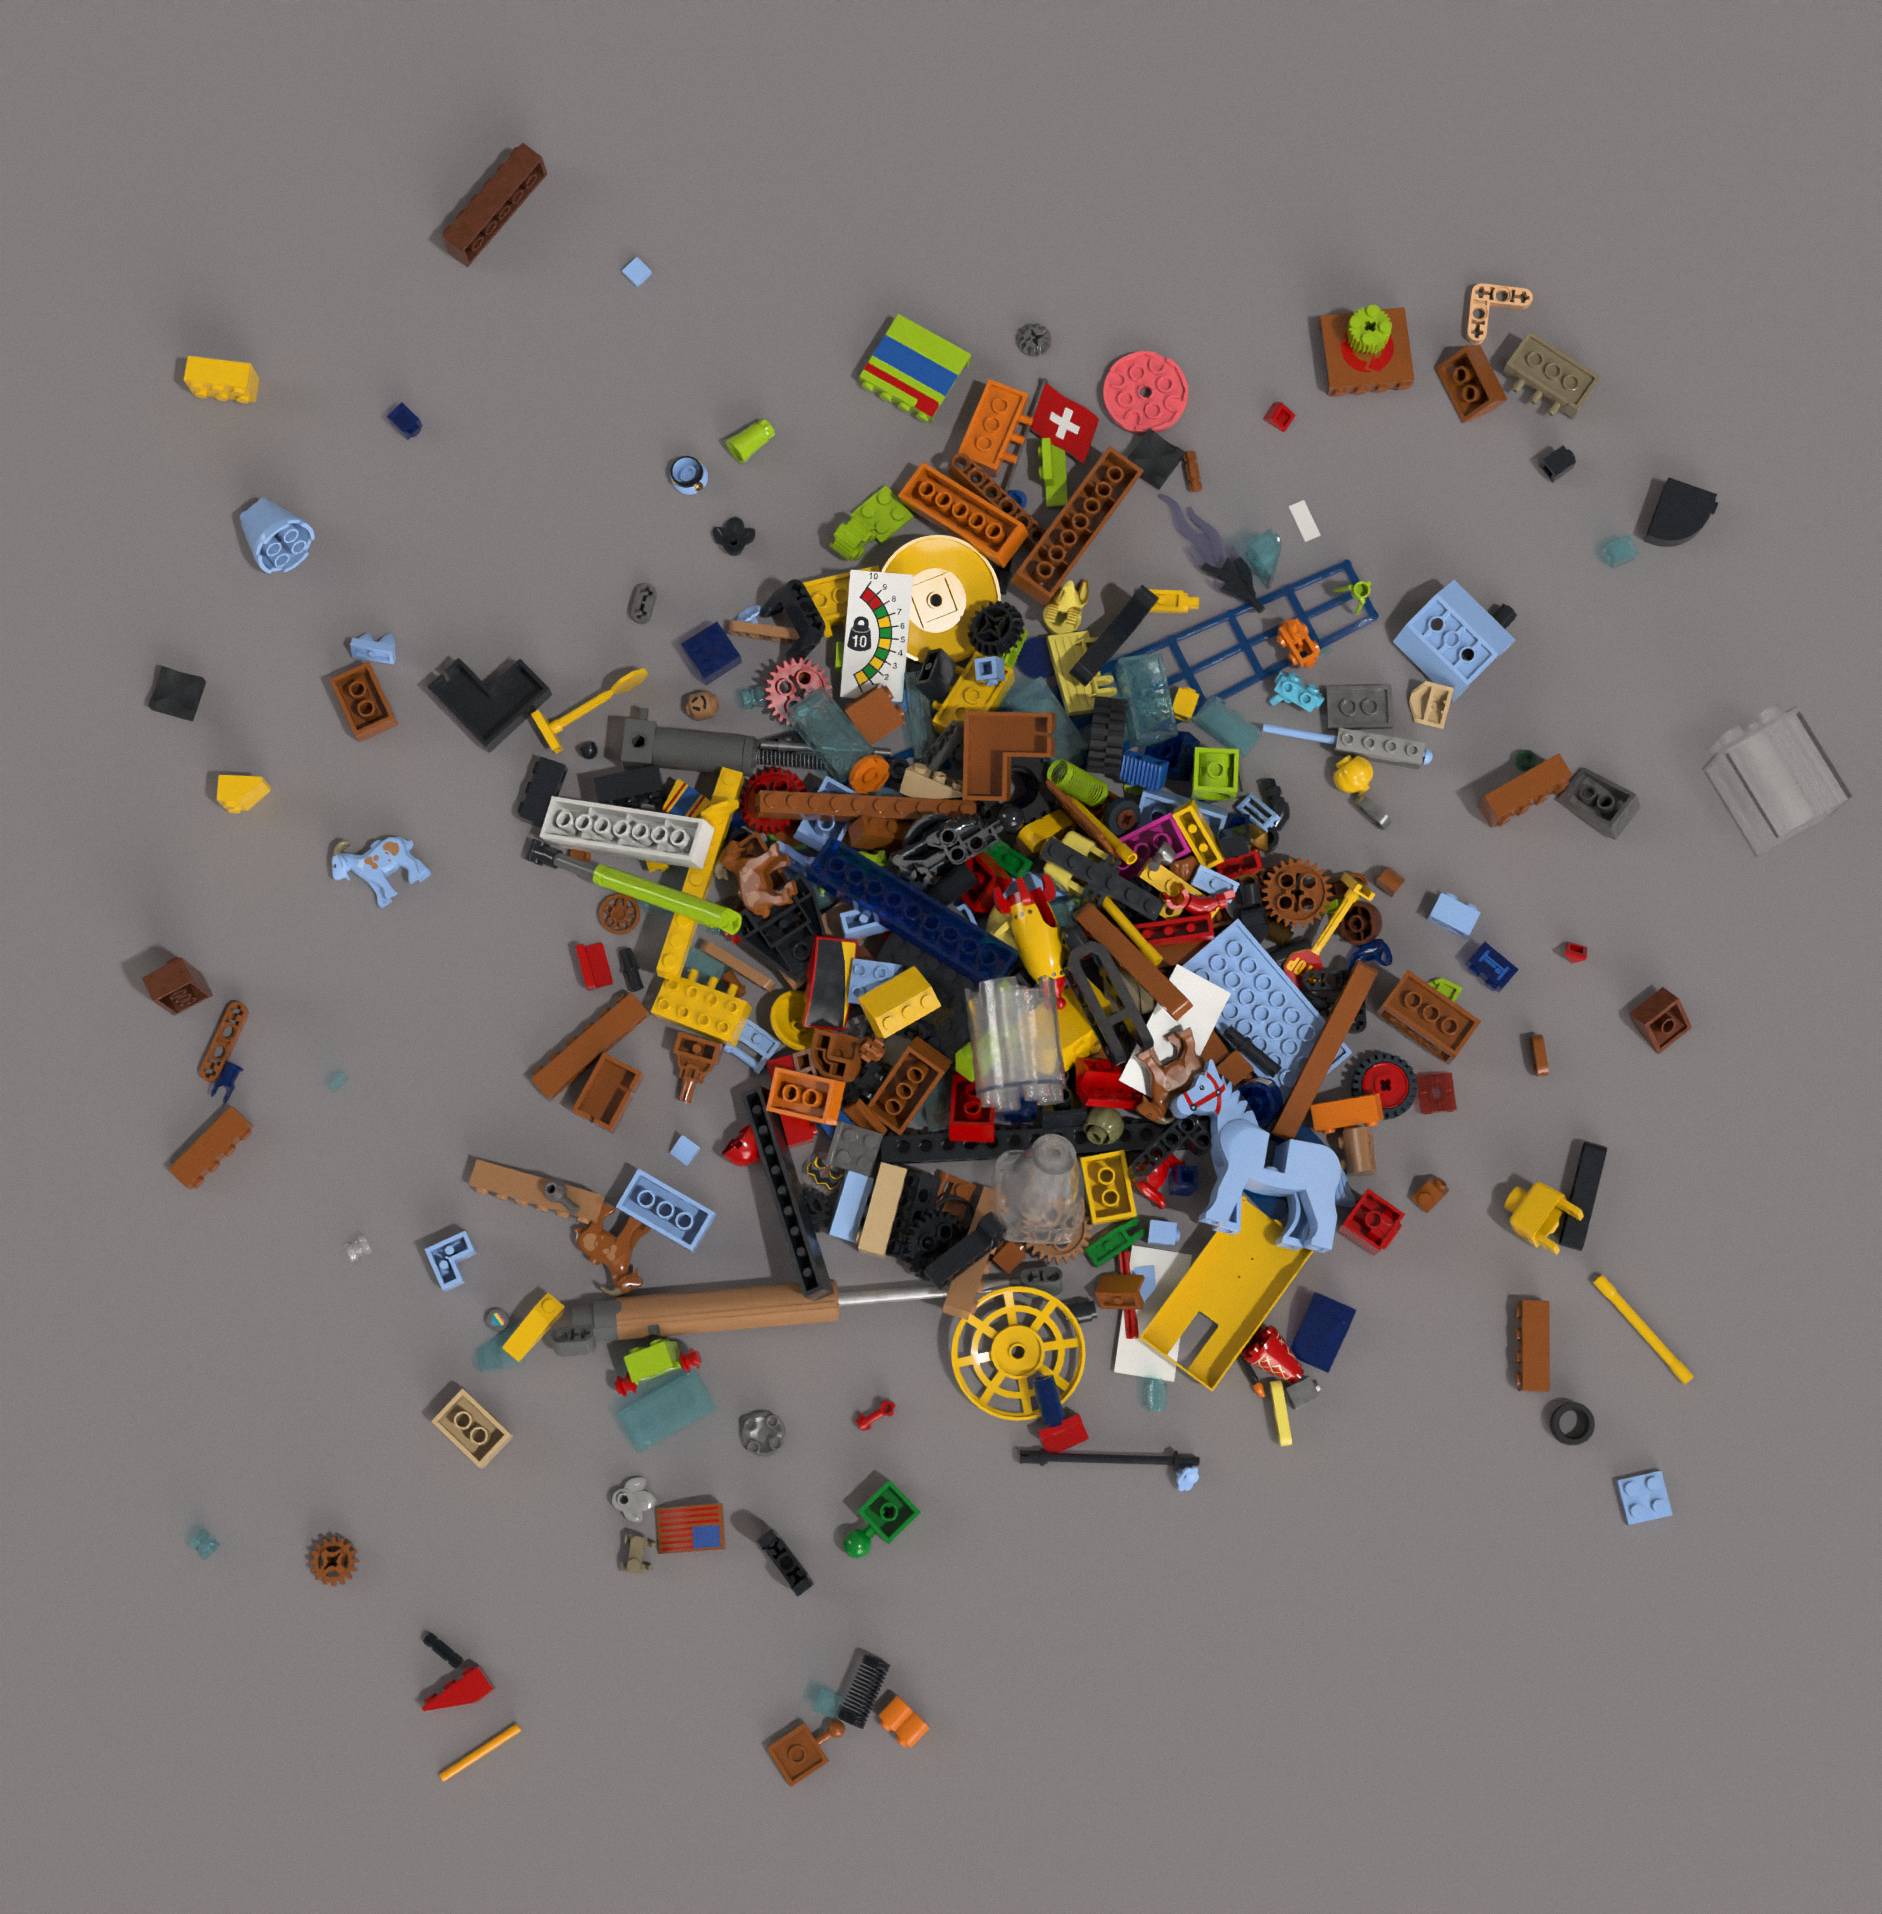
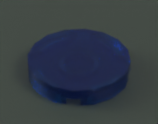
[1017,637,1055,680]

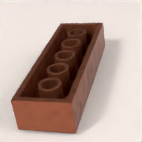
[442,143,547,268]

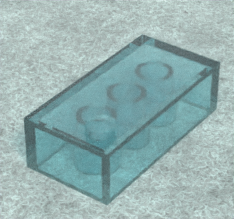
[1005,676,1089,774]
[787,686,875,783]
[616,1369,719,1454]

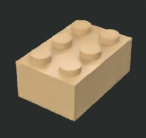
[431,1388,514,1469]

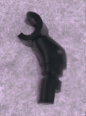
[1262,778,1290,853]

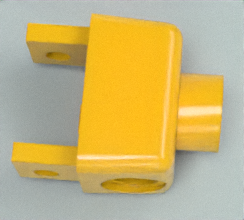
[1504,1181,1584,1255]

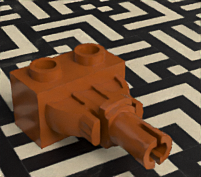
[673,1032,725,1103]

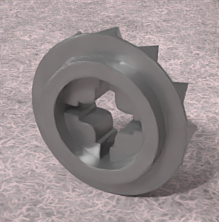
[1017,323,1051,356]

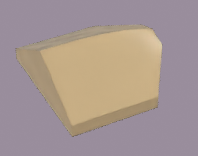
[1409,680,1454,729]

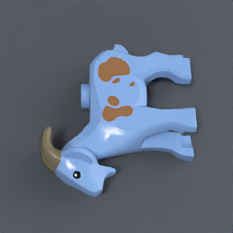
[332,836,431,909]

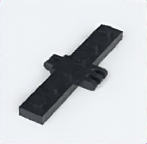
[1039,836,1166,922]

